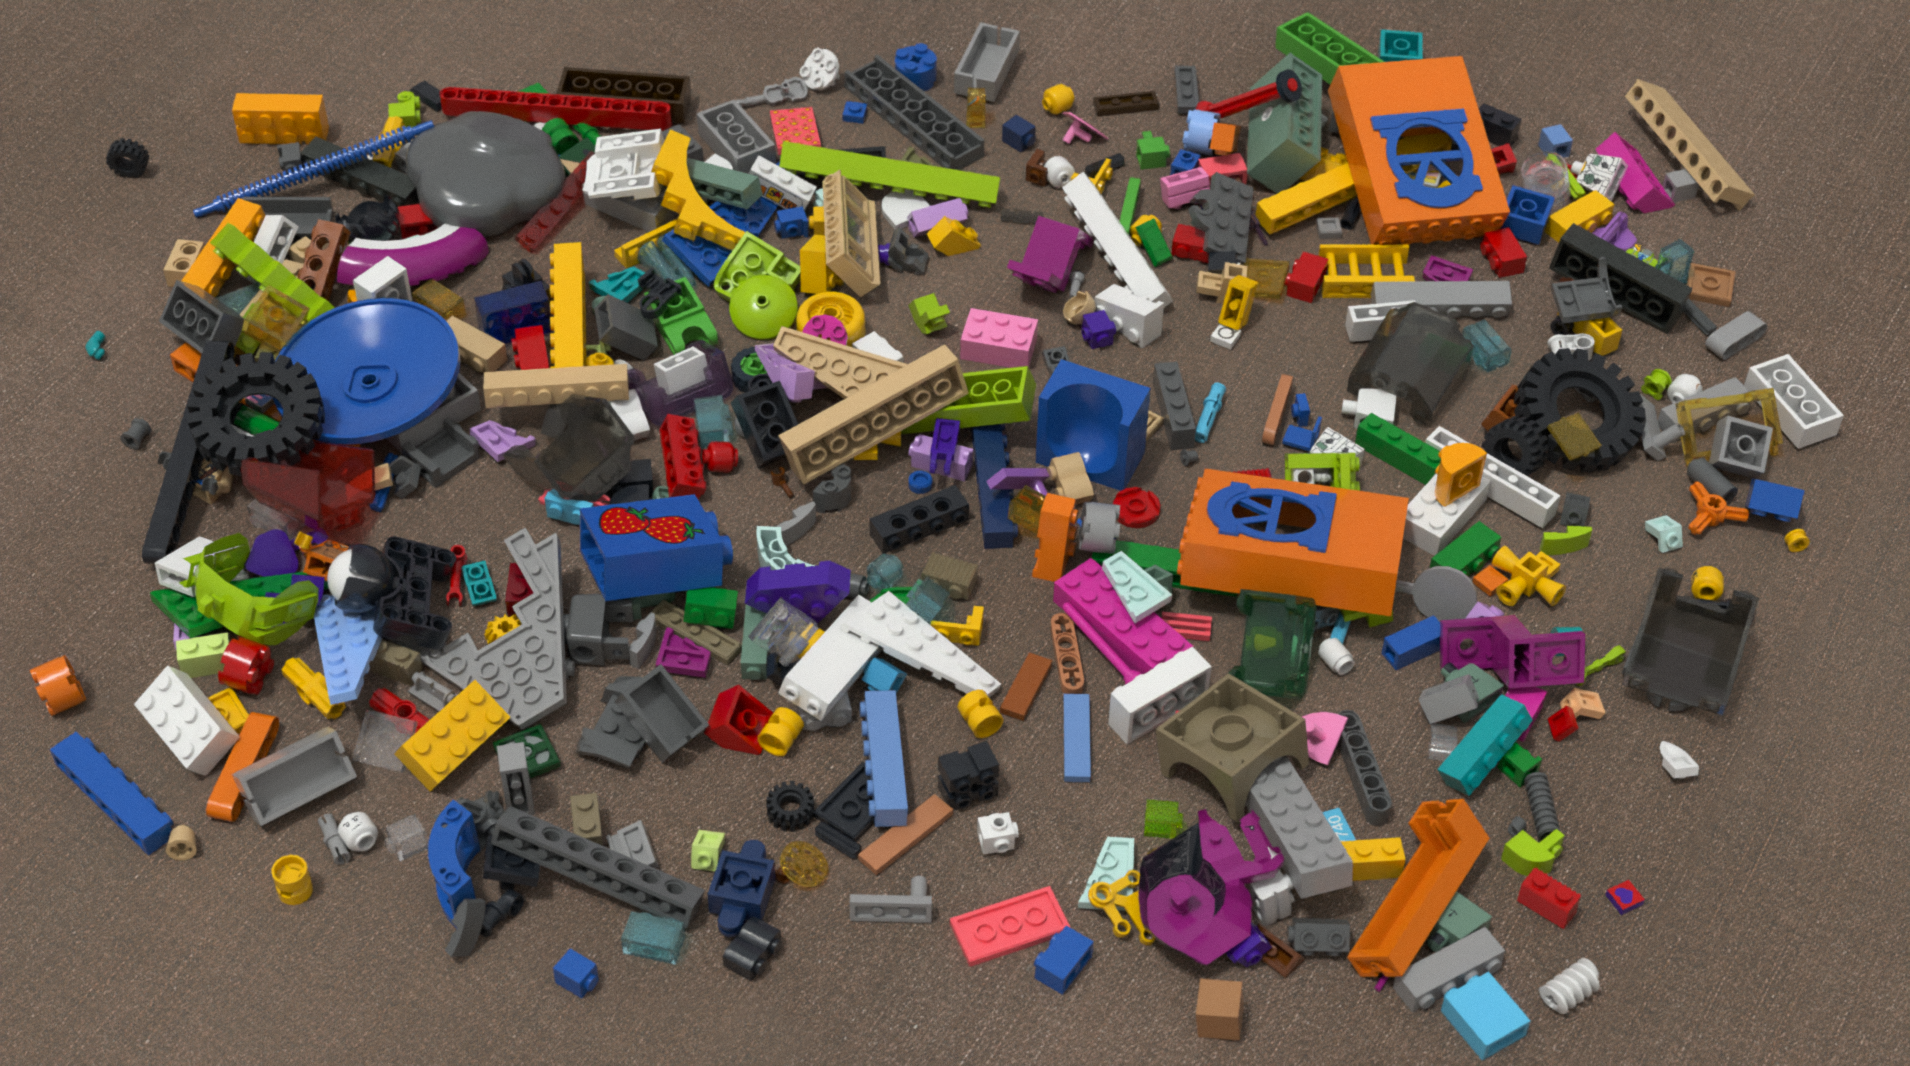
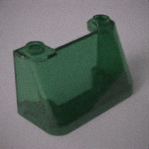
[1229,589,1316,699]

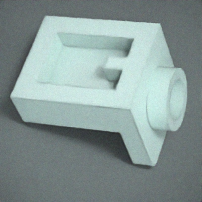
[1645,515,1683,553]

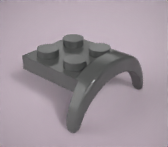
[1551,257,1622,323]

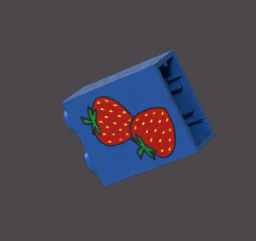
[580,494,733,601]

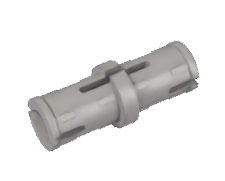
[318,814,351,865]

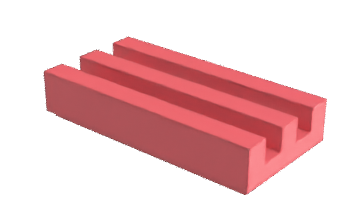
[1162,611,1212,641]

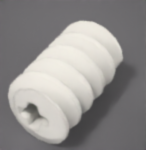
[1539,958,1600,1014]

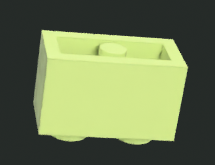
[176,632,230,678]

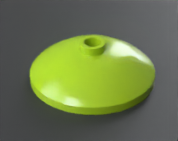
[729,275,798,340]

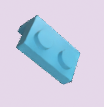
[544,491,594,525]

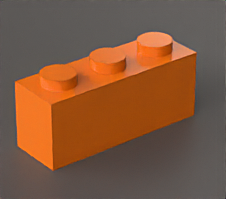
[1210,123,1241,156]

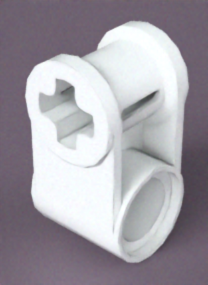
[1547,334,1594,360]

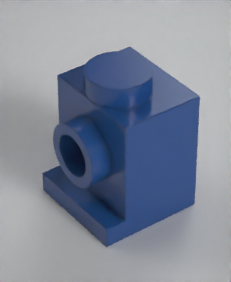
[774,206,808,239]

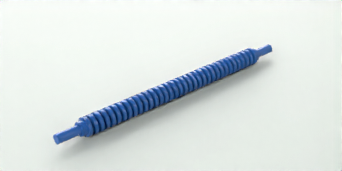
[193,120,434,218]

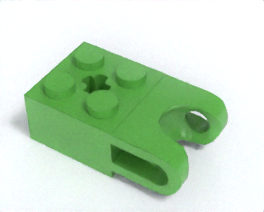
[644,277,719,355]

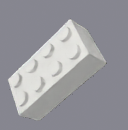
[1744,354,1844,449]
[1403,474,1491,556]
[1108,647,1212,744]
[134,665,240,776]

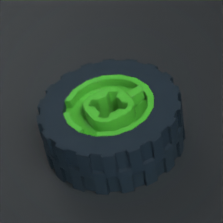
[731,346,767,393]

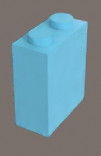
[1441,972,1530,1061]

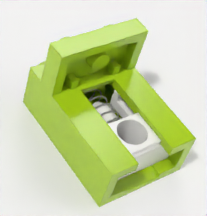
[1285,452,1360,491]

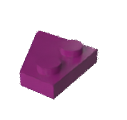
[1422,255,1473,281]
[655,627,711,678]

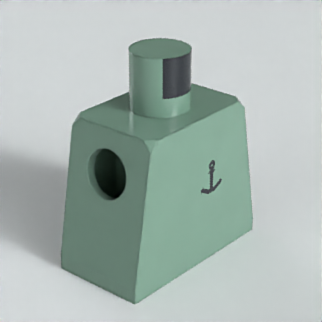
[1440,663,1504,723]
[1427,891,1492,952]

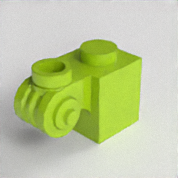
[389,91,421,128]

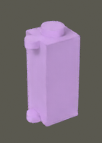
[907,198,968,238]
[908,434,973,482]

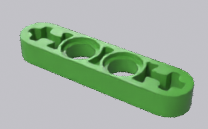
[1120,177,1141,236]

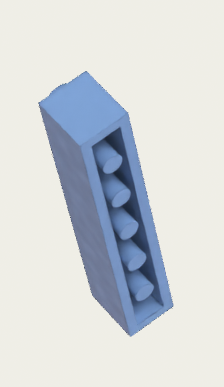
[859,690,908,827]

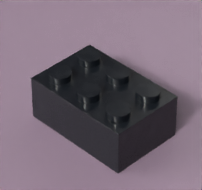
[731,381,798,468]

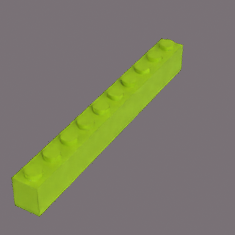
[779,141,1000,208]

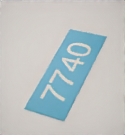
[1322,808,1356,841]

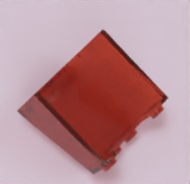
[241,441,375,538]

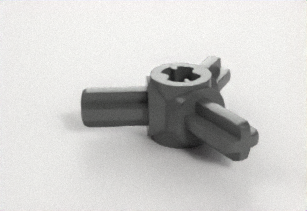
[457,790,504,836]

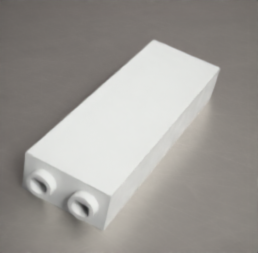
[778,595,883,721]

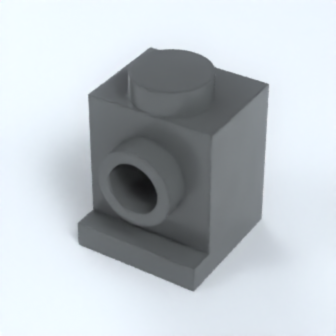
[277,142,304,174]

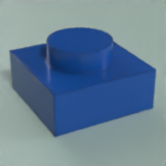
[842,101,867,124]
[1291,393,1310,427]

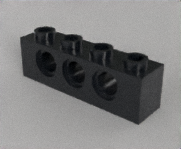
[869,485,969,554]

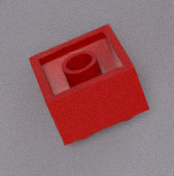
[704,684,774,755]

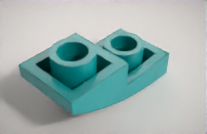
[462,561,497,606]

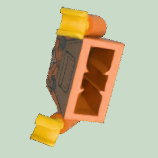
[294,531,350,581]

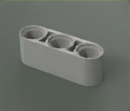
[1705,311,1768,360]

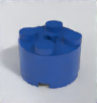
[895,43,937,91]

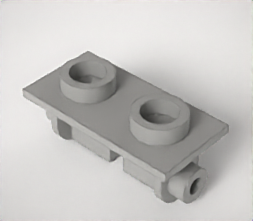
[408,672,457,712]

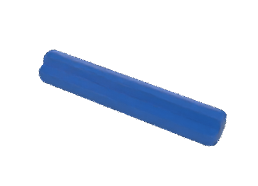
[370,453,399,512]

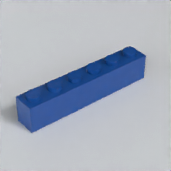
[50,732,173,855]

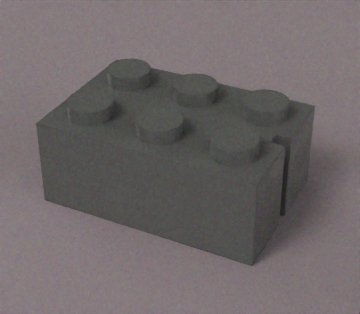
[614,664,709,763]

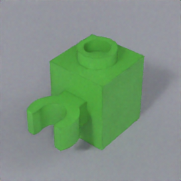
[1136,131,1170,170]

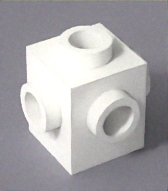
[977,812,1019,855]

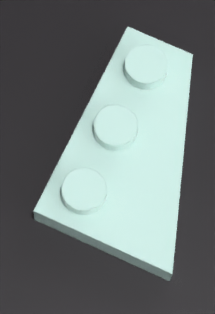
[1102,551,1172,623]
[1078,837,1134,911]

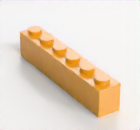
[182,198,266,297]

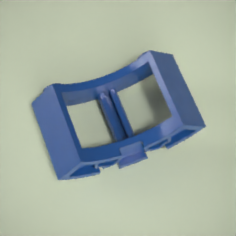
[428,800,480,929]

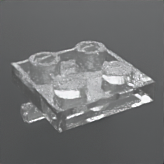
[748,597,819,667]

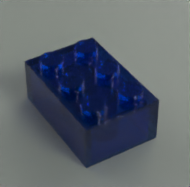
[474,281,553,344]

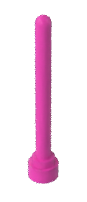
[1062,602,1142,685]

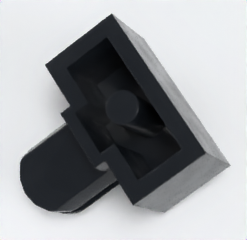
[502,258,553,316]

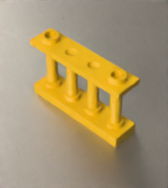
[1318,244,1415,298]

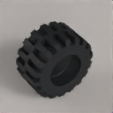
[1481,416,1549,476]

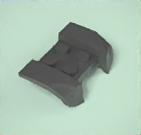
[576,676,646,768]

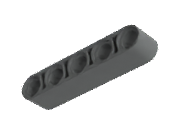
[1337,710,1392,826]

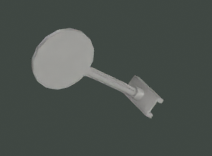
[1395,566,1478,622]

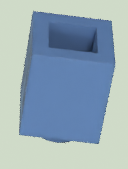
[1538,124,1573,158]

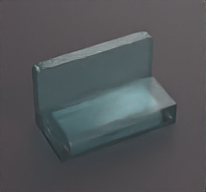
[216,283,260,314]

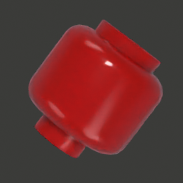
[702,441,738,473]

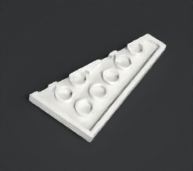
[839,591,1001,697]

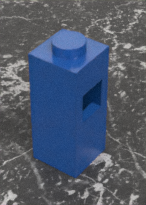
[1381,615,1440,670]

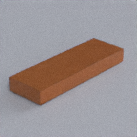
[1000,652,1052,721]

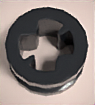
[1550,315,1574,335]

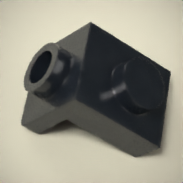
[766,652,800,686]

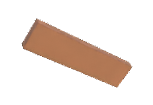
[858,794,953,876]

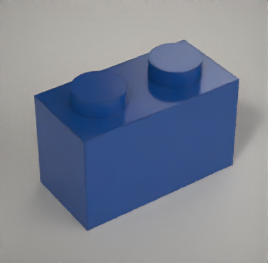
[1034,926,1094,995]

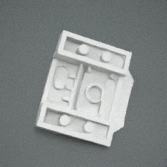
[583,129,664,200]

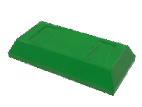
[1135,218,1173,267]

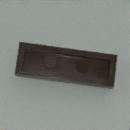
[1093,91,1159,117]

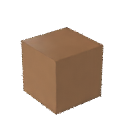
[1196,979,1244,1040]

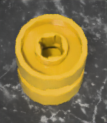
[957,689,1004,738]
[757,707,804,756]
[271,855,313,905]

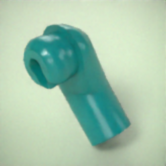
[85,331,106,360]

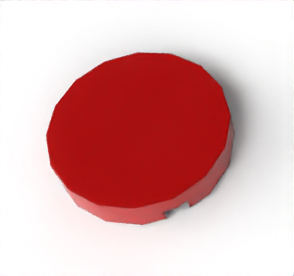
[1113,487,1161,529]

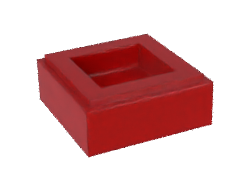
[1547,705,1579,742]

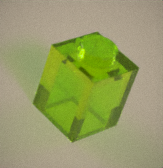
[1144,799,1183,839]

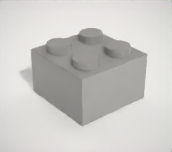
[1709,416,1773,478]

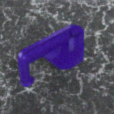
[244,529,328,577]

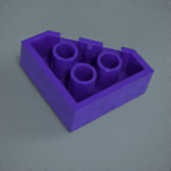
[745,561,851,630]

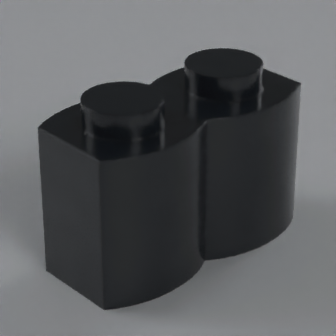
[722,916,783,981]

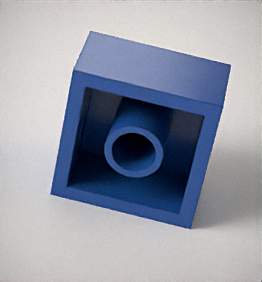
[1500,185,1555,245]
[1745,478,1805,522]

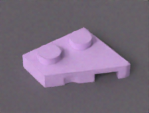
[470,420,536,462]

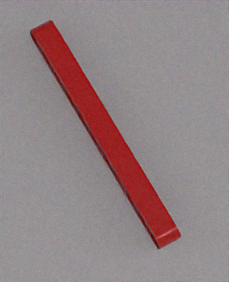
[440,87,672,131]

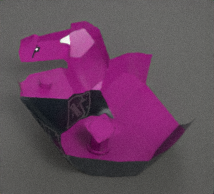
[1138,809,1284,965]

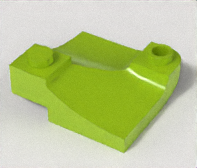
[714,231,801,304]

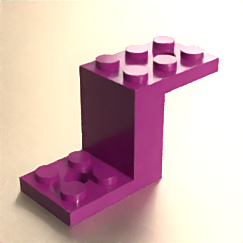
[1007,215,1094,293]
[1440,615,1585,688]

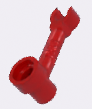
[446,545,467,607]

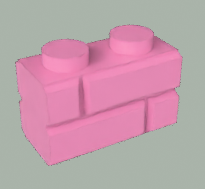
[1160,167,1210,209]

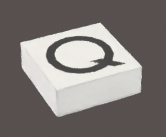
[1210,324,1241,350]

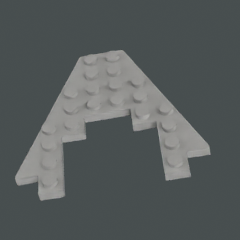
[387,528,567,730]

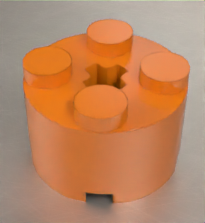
[30,655,86,716]

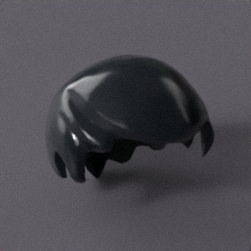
[335,194,400,244]

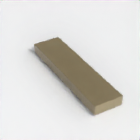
[648,599,742,666]

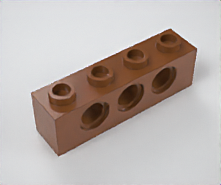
[298,219,351,302]

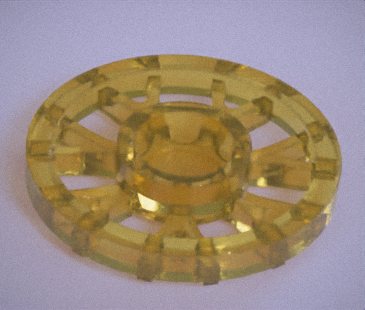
[780,841,828,887]

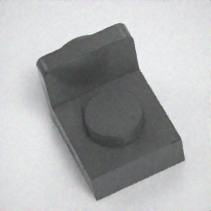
[389,456,421,499]
[1560,492,1591,527]

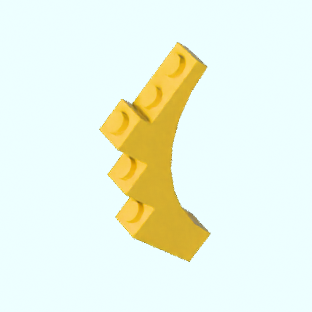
[651,129,745,250]

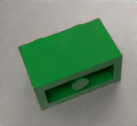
[683,587,738,629]

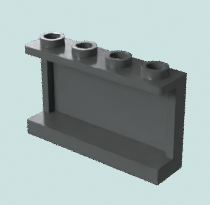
[242,197,334,246]

